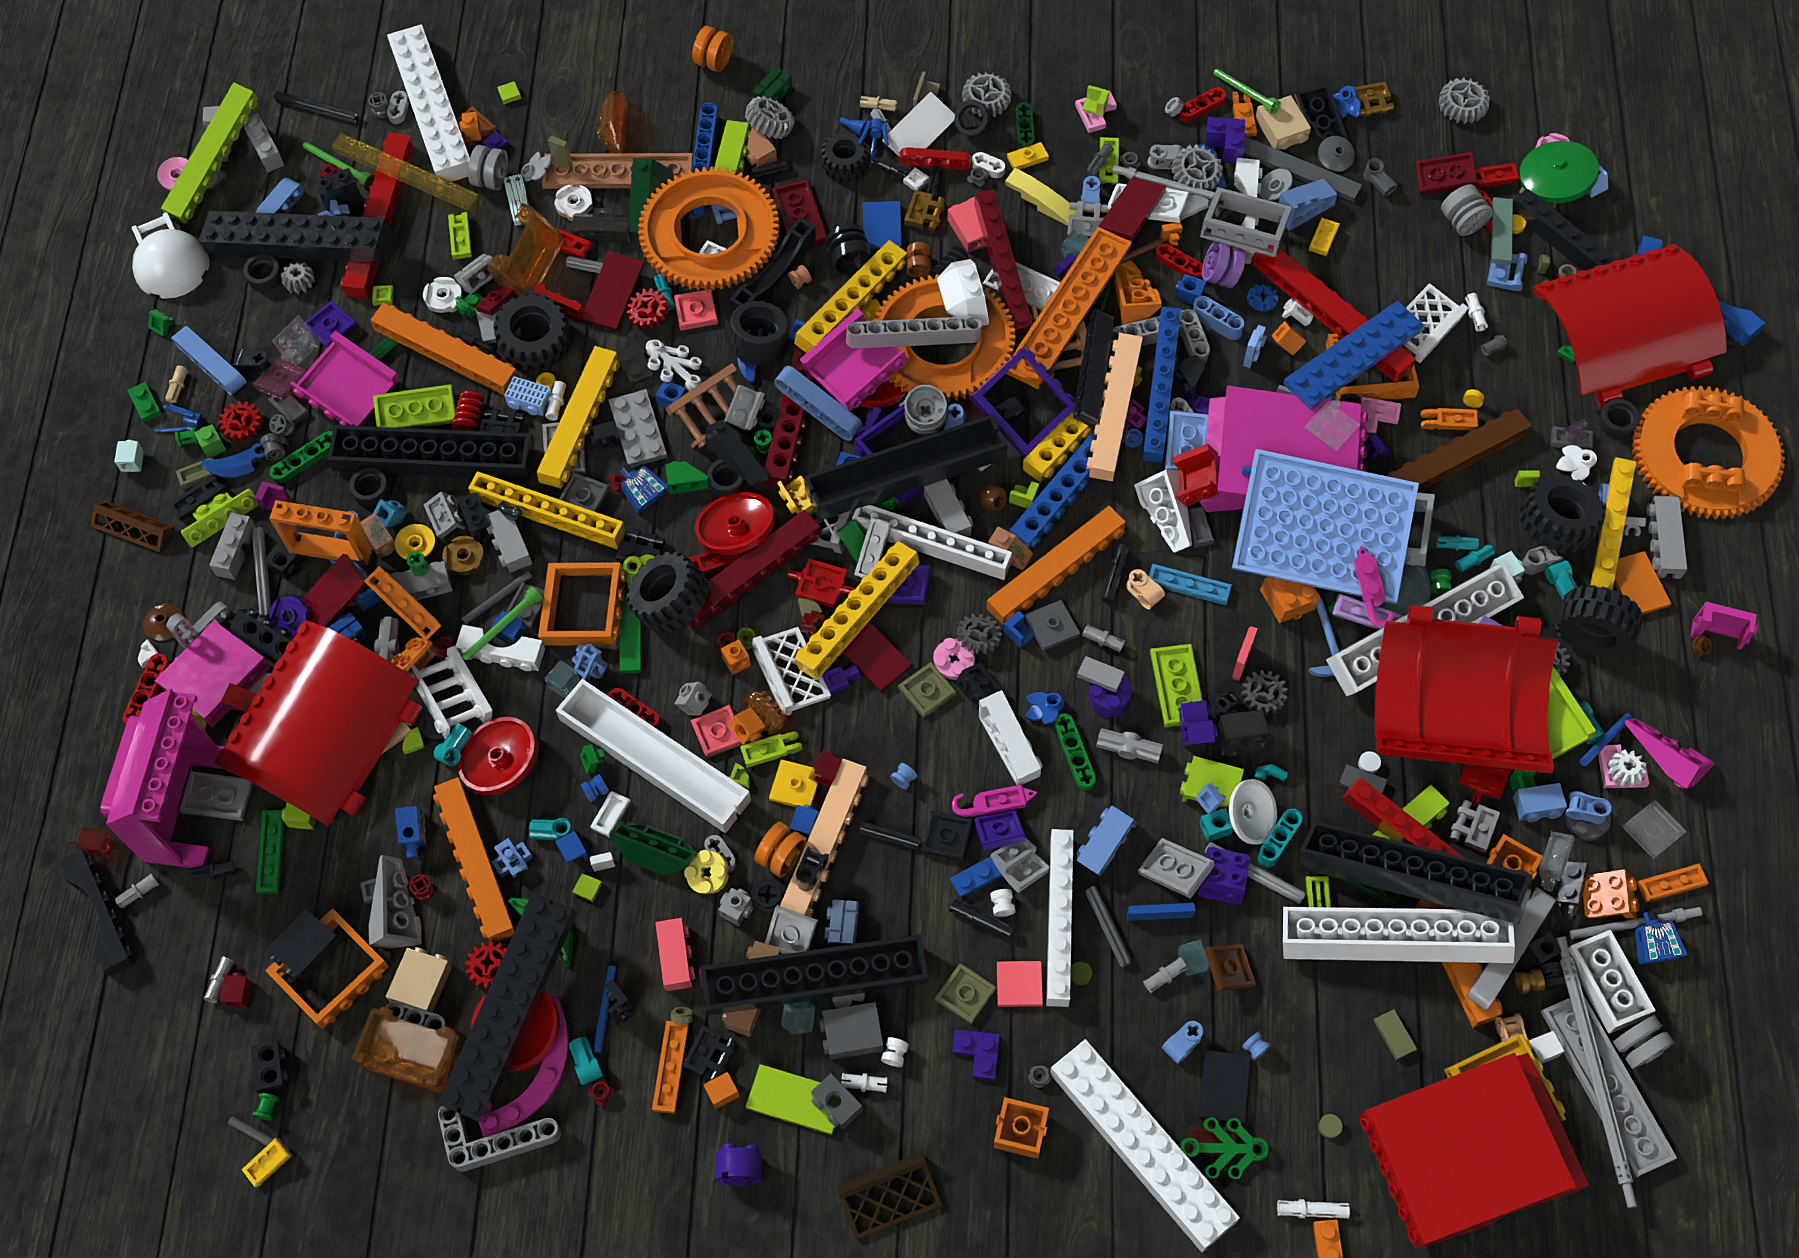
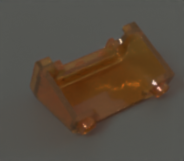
[487,203,563,296]
[351,1007,458,1093]

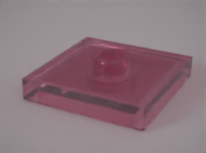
[253,358,307,400]

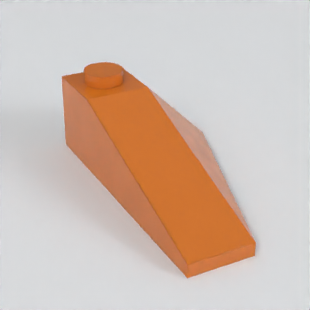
[1114,260,1162,325]

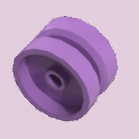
[1202,241,1246,289]

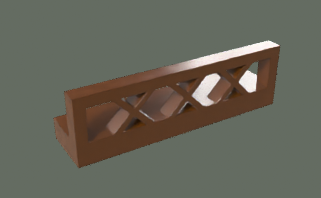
[90,501,175,552]

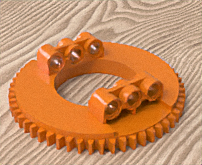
[638,167,780,291]
[873,274,1015,402]
[1631,386,1785,520]

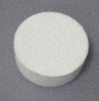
[1358,752,1381,774]

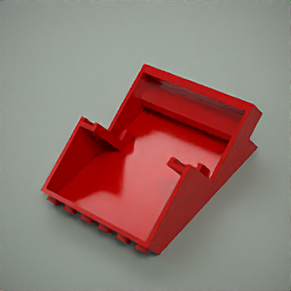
[1360,1052,1589,1249]

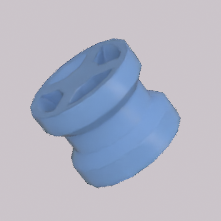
[890,763,917,790]
[1242,1032,1271,1060]

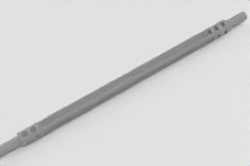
[1557,937,1637,1208]

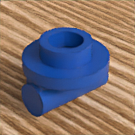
[1122,428,1143,448]

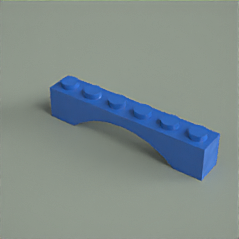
[1718,300,1765,346]

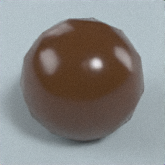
[979,484,1007,512]

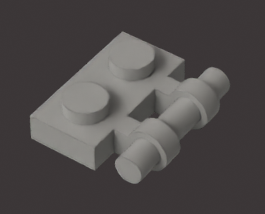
[1067,201,1108,237]
[1450,800,1500,853]

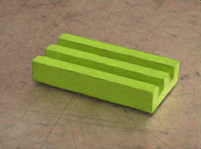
[1305,876,1331,908]

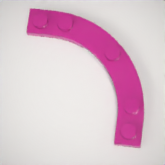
[479,993,569,1138]

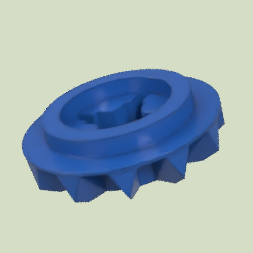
[1247,283,1278,311]

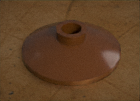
[143,604,184,642]

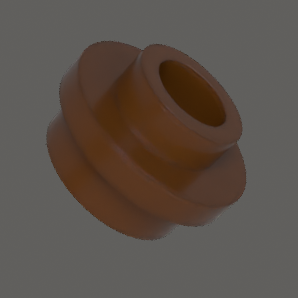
[1692,635,1712,656]

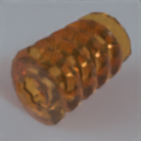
[742,691,788,736]

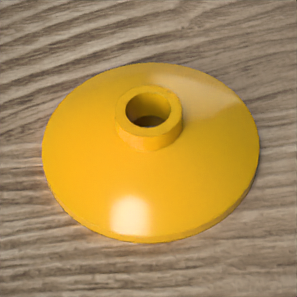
[395,524,435,561]

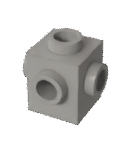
[674,682,712,715]
[719,888,753,926]

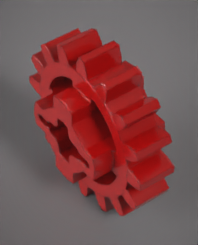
[627,288,669,330]
[218,401,263,442]
[465,941,507,990]

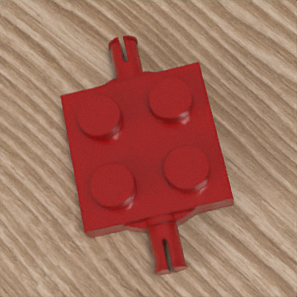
[787,559,856,608]
[1459,764,1512,806]

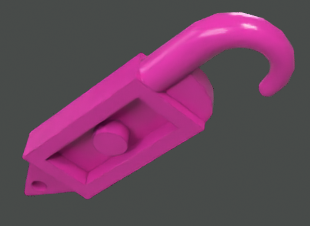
[1353,546,1393,627]
[952,785,1037,818]

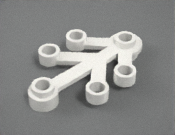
[646,340,702,392]

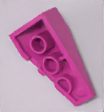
[1625,718,1715,789]

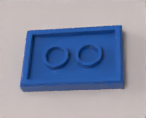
[863,201,901,253]

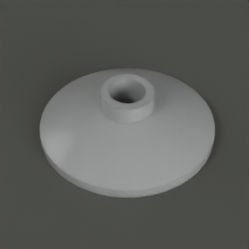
[1259,169,1293,201]

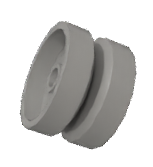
[468,145,508,191]
[1613,1015,1675,1069]

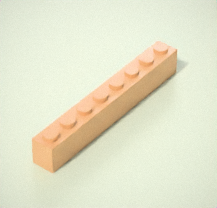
[1086,333,1143,481]
[780,758,869,917]

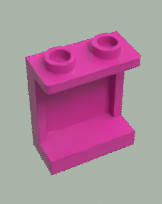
[1690,602,1758,650]

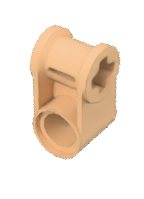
[1126,569,1165,609]
[1495,1013,1527,1042]

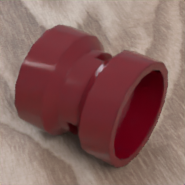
[409,874,435,902]

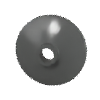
[1318,136,1355,172]

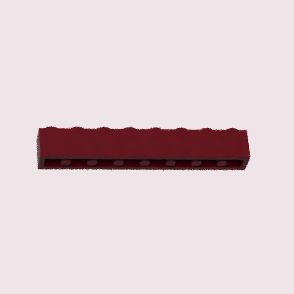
[974,189,1033,339]
[686,509,822,631]

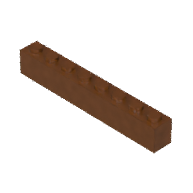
[1385,408,1532,493]

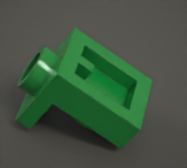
[455,291,484,319]

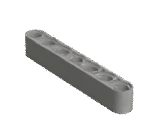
[846,316,982,349]
[1466,887,1556,1010]

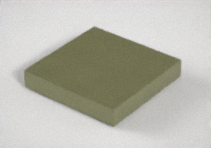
[898,662,956,718]
[935,963,997,1025]

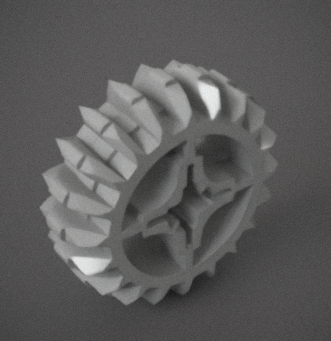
[962,72,1011,117]
[1439,77,1490,125]
[745,96,794,139]
[1172,144,1223,191]

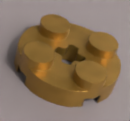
[443,536,485,575]

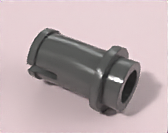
[1481,335,1507,357]

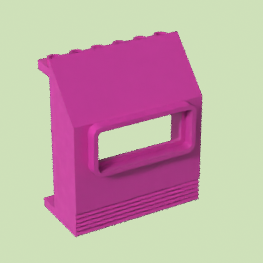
[101,689,225,868]

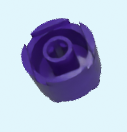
[1088,675,1132,718]
[715,1143,762,1186]

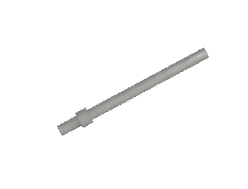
[1113,165,1221,202]
[1570,907,1702,939]

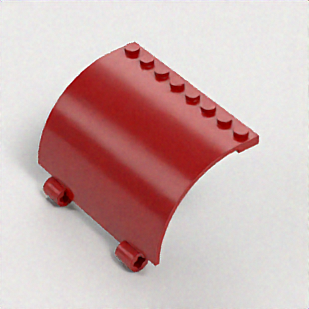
[1533,244,1726,407]
[1375,605,1559,773]
[214,620,423,826]

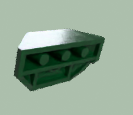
[609,821,697,876]

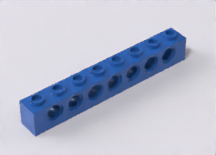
[1142,307,1181,463]
[1009,429,1124,550]

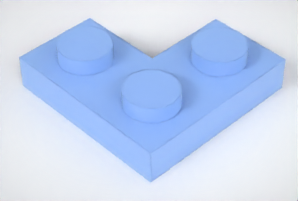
[1243,325,1267,368]

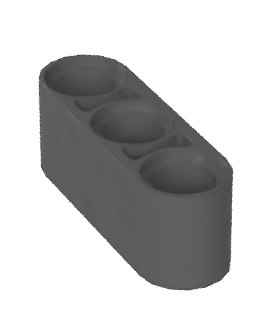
[384,1002,449,1040]

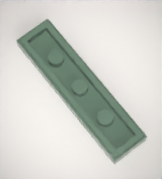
[1491,197,1513,265]

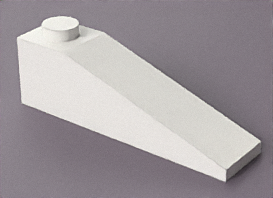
[1134,470,1192,553]

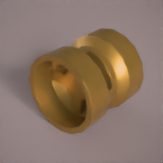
[1515,968,1545,994]

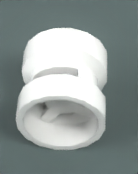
[990,889,1015,917]
[881,1038,909,1067]

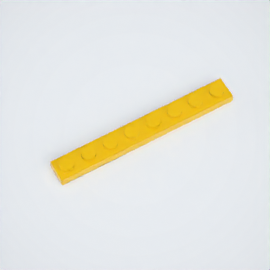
[1590,457,1636,590]

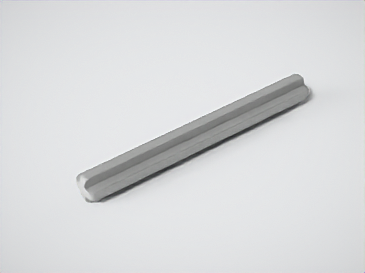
[252,527,271,618]
[1205,842,1305,904]

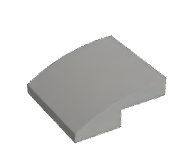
[991,837,1050,893]

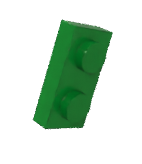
[127,382,162,423]

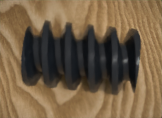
[929,246,969,279]

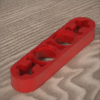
[900,147,971,170]
[123,653,170,724]

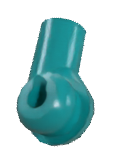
[1255,764,1288,781]

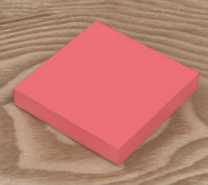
[674,289,718,331]
[1232,626,1257,681]
[691,705,742,759]
[997,961,1043,1007]

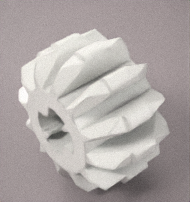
[1608,750,1647,788]

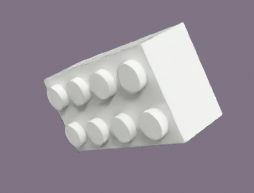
[1569,930,1656,1034]

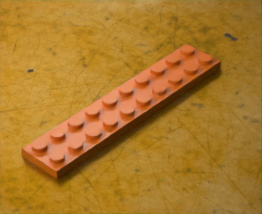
[1006,227,1132,389]

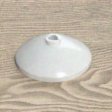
[1229,779,1277,844]

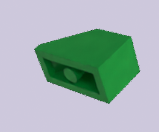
[665,461,710,494]

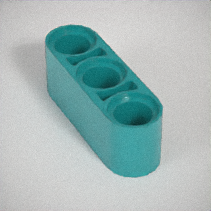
[1258,809,1302,868]

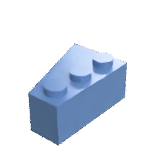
[1279,179,1337,231]
[1076,806,1138,876]

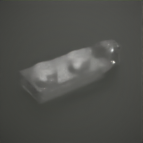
[1539,832,1575,892]

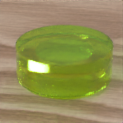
[1070,962,1092,986]

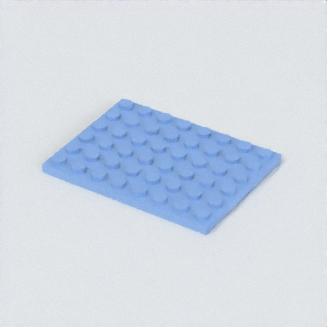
[1232,449,1419,604]

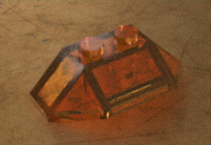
[597,89,627,153]

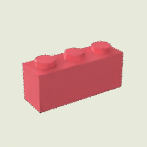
[655,918,695,991]

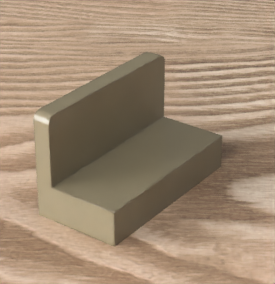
[913,71,940,108]

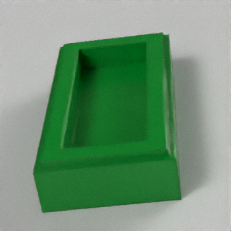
[836,519,865,563]

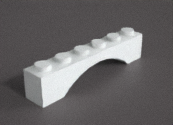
[1229,158,1262,264]

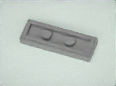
[854,517,892,578]

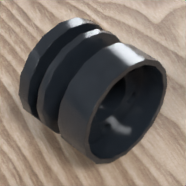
[826,224,872,274]

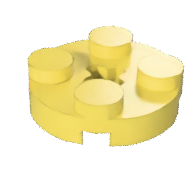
[684,850,729,894]

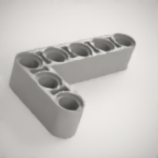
[1109,309,1210,365]
[438,1106,561,1172]

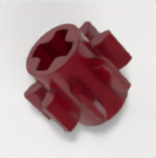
[800,610,825,636]

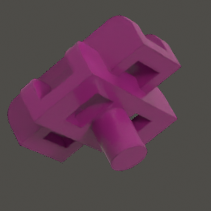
[1123,399,1147,432]

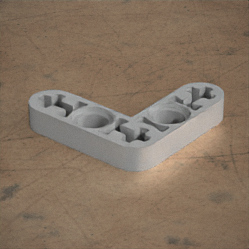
[166,602,231,649]

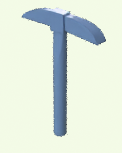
[1309,598,1340,677]

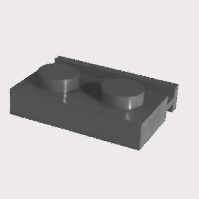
[506,582,545,629]

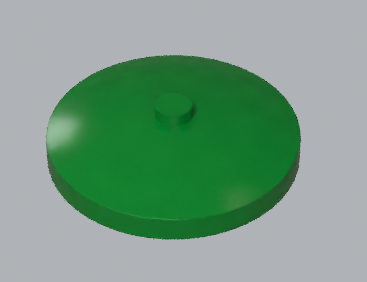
[1520,141,1599,203]

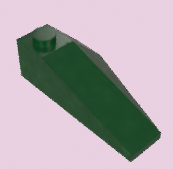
[629,158,673,234]

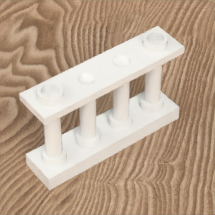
[407,646,492,739]

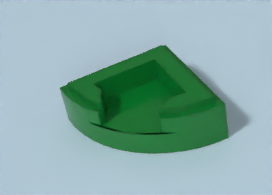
[1556,345,1575,364]

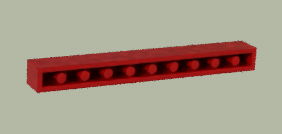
[341,133,414,299]
[1252,245,1416,383]

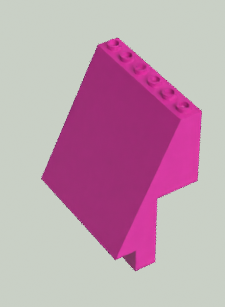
[1200,386,1369,512]

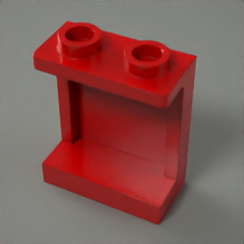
[1173,444,1219,506]

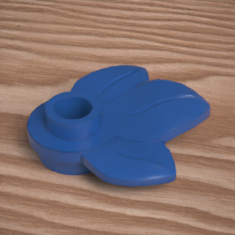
[1333,86,1361,120]
[1025,692,1064,724]

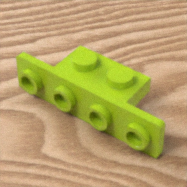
[181,488,259,547]

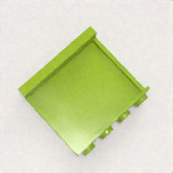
[1547,666,1596,759]

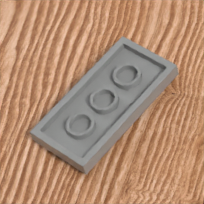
[609,389,667,467]

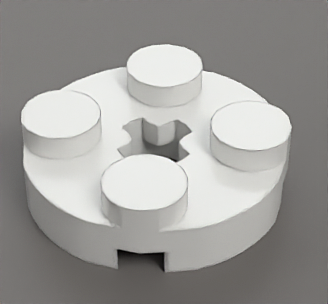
[555,184,593,221]
[423,277,463,313]

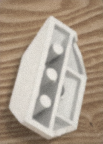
[937,259,989,326]

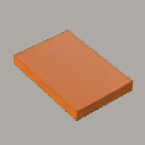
[1614,551,1671,614]

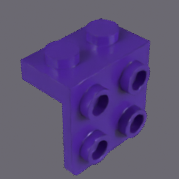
[1198,847,1250,905]

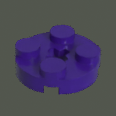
[269,596,311,636]

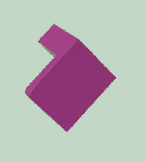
[254,481,290,511]

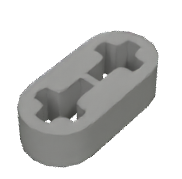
[387,91,409,124]
[704,835,736,874]

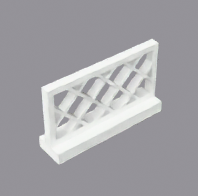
[1404,283,1469,363]
[752,627,831,717]

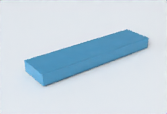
[1149,564,1232,605]

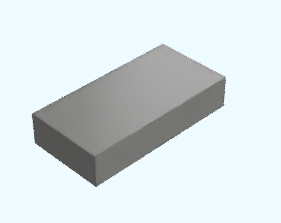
[1077,656,1125,693]

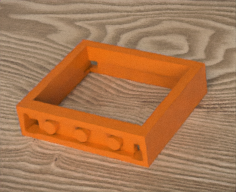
[1326,333,1419,401]
[269,500,373,565]
[538,562,626,646]
[364,566,443,641]
[265,909,389,1029]

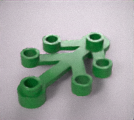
[1180,1117,1269,1179]

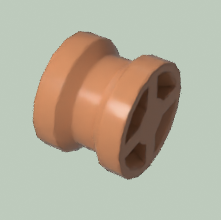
[788,265,812,289]

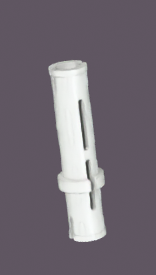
[1277,1199,1350,1219]

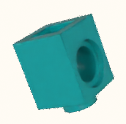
[1199,808,1233,843]

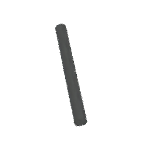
[461,571,532,625]

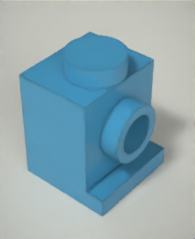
[374,499,407,527]

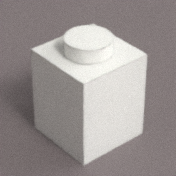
[1529,1031,1564,1064]

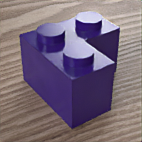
[1205,117,1245,163]
[1178,700,1218,746]

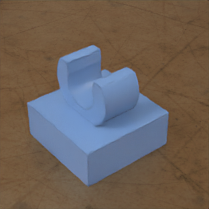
[1195,783,1226,814]

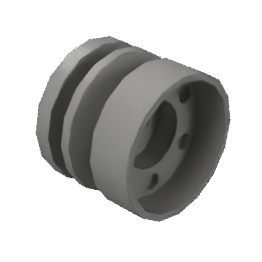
[1441,184,1493,236]
[904,385,947,435]

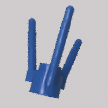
[858,118,889,167]
[154,404,204,433]

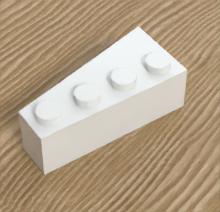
[979,690,1042,785]

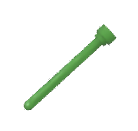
[1213,69,1281,114]
[303,142,374,189]
[463,587,543,660]

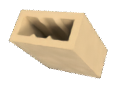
[1255,95,1311,150]
[386,947,452,1013]

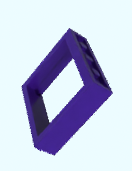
[969,348,1075,456]
[854,404,939,505]

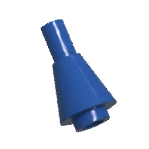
[839,117,870,138]

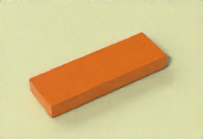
[1637,863,1709,903]

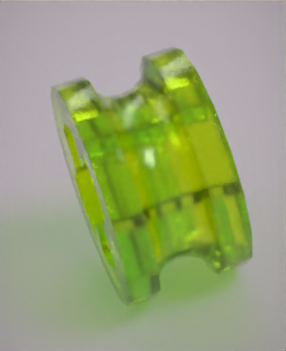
[737,628,755,649]

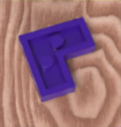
[952,1030,999,1081]

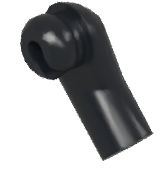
[497,501,523,520]

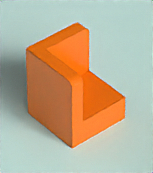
[1272,321,1306,355]
[704,1072,740,1109]

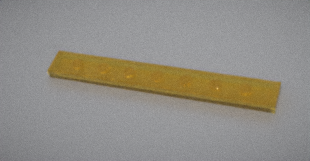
[332,133,478,211]

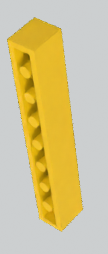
[537,346,620,489]

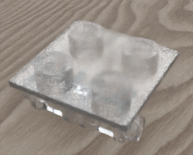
[272,315,320,368]
[1304,400,1360,451]

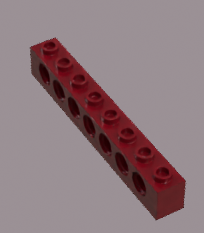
[764,345,816,488]

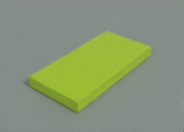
[373,384,456,429]
[1150,644,1203,727]
[746,1064,841,1135]

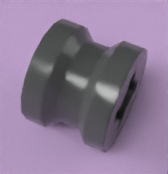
[269,414,295,436]

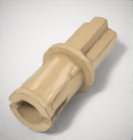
[860,96,897,111]
[165,366,188,404]

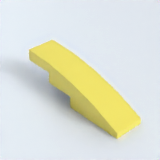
[1005,168,1077,226]

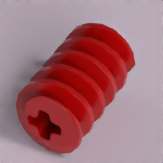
[452,390,485,431]

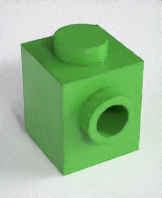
[194,424,227,458]

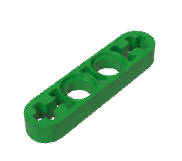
[269,431,333,484]
[1054,714,1096,791]

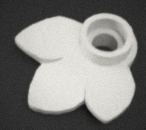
[1556,445,1597,481]

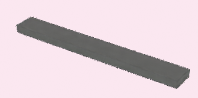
[1221,137,1362,202]

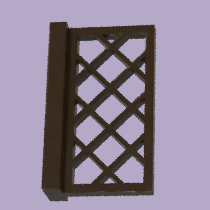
[836,1152,942,1240]

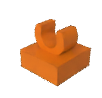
[1160,222,1182,246]

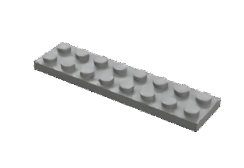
[1541,996,1677,1178]

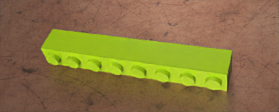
[161,82,258,224]

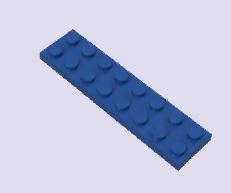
[1283,300,1425,410]

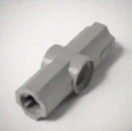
[374,617,400,663]
[1096,728,1163,763]

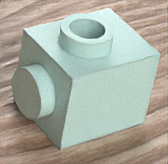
[114,440,144,472]
[1490,551,1525,584]

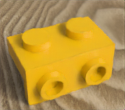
[777,476,814,515]

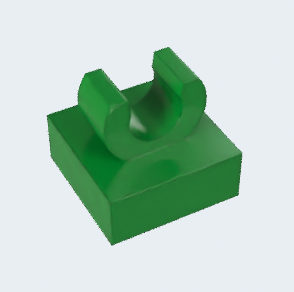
[148,309,174,336]
[580,744,606,774]

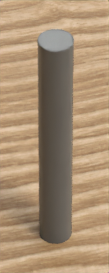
[228,1116,290,1151]

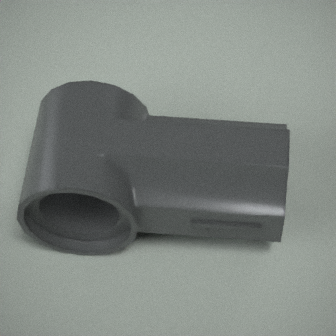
[1363,158,1398,197]

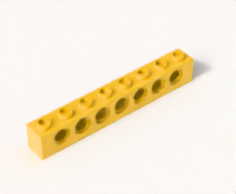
[794,240,907,353]
[1023,366,1142,483]
[468,471,625,550]
[794,541,920,680]

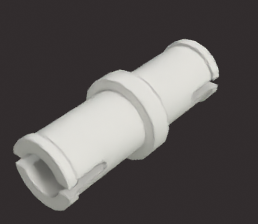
[1465,293,1488,331]
[545,381,566,420]
[841,1073,887,1093]

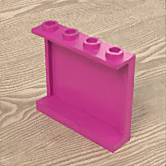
[800,309,908,412]
[290,331,400,426]
[155,621,271,728]

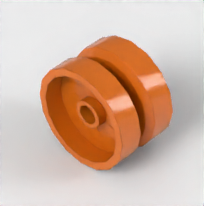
[692,26,733,73]
[754,822,807,878]

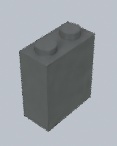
[819,1002,884,1060]

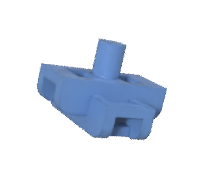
[572,643,608,681]
[492,838,532,877]

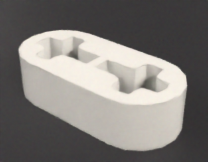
[972,152,1005,178]

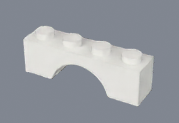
[455,625,545,671]

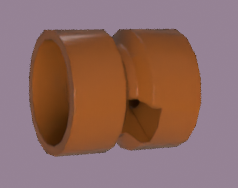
[907,242,932,278]

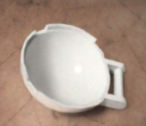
[132,212,209,299]

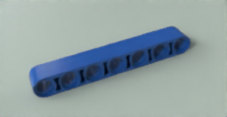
[689,102,719,218]

